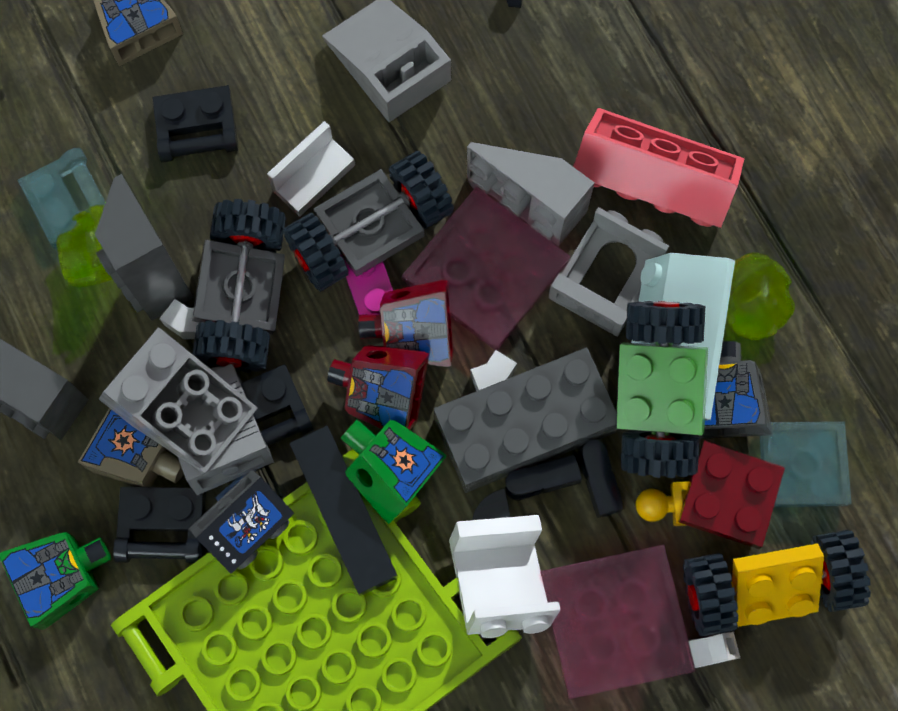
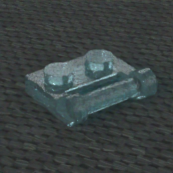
[18,148,106,249]

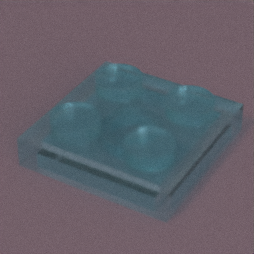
[759,422,852,507]

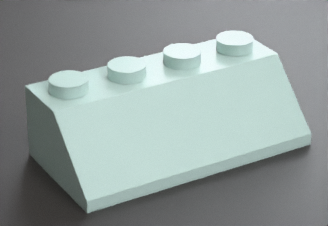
[631,253,735,421]

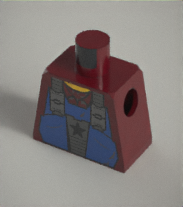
[358,280,454,367]
[327,345,429,430]

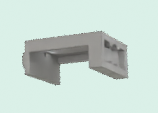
[548,207,669,337]

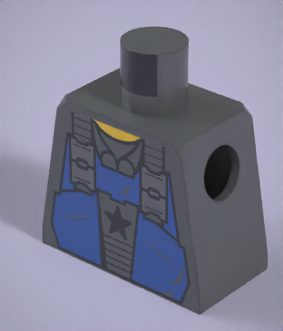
[696,341,773,439]

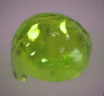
[56,204,112,287]
[726,252,795,340]

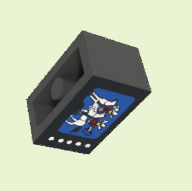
[189,470,294,574]

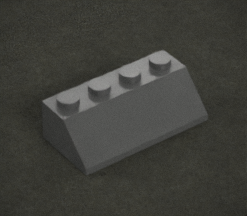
[95,174,194,321]

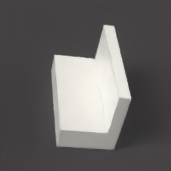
[267,121,355,217]

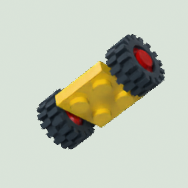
[683,529,871,636]

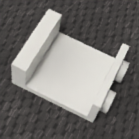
[449,515,561,638]

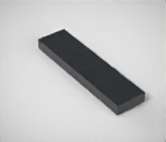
[290,425,399,596]

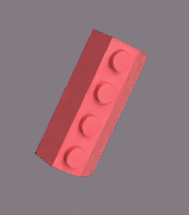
[573,108,744,228]

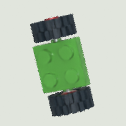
[616,301,708,478]

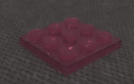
[402,187,571,350]
[540,545,696,700]

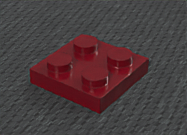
[678,441,785,549]

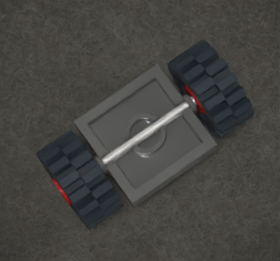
[283,151,454,292]
[192,199,286,372]

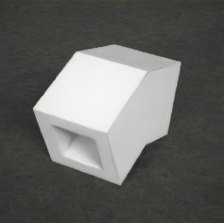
[160,299,199,339]
[470,350,517,391]
[685,632,740,669]

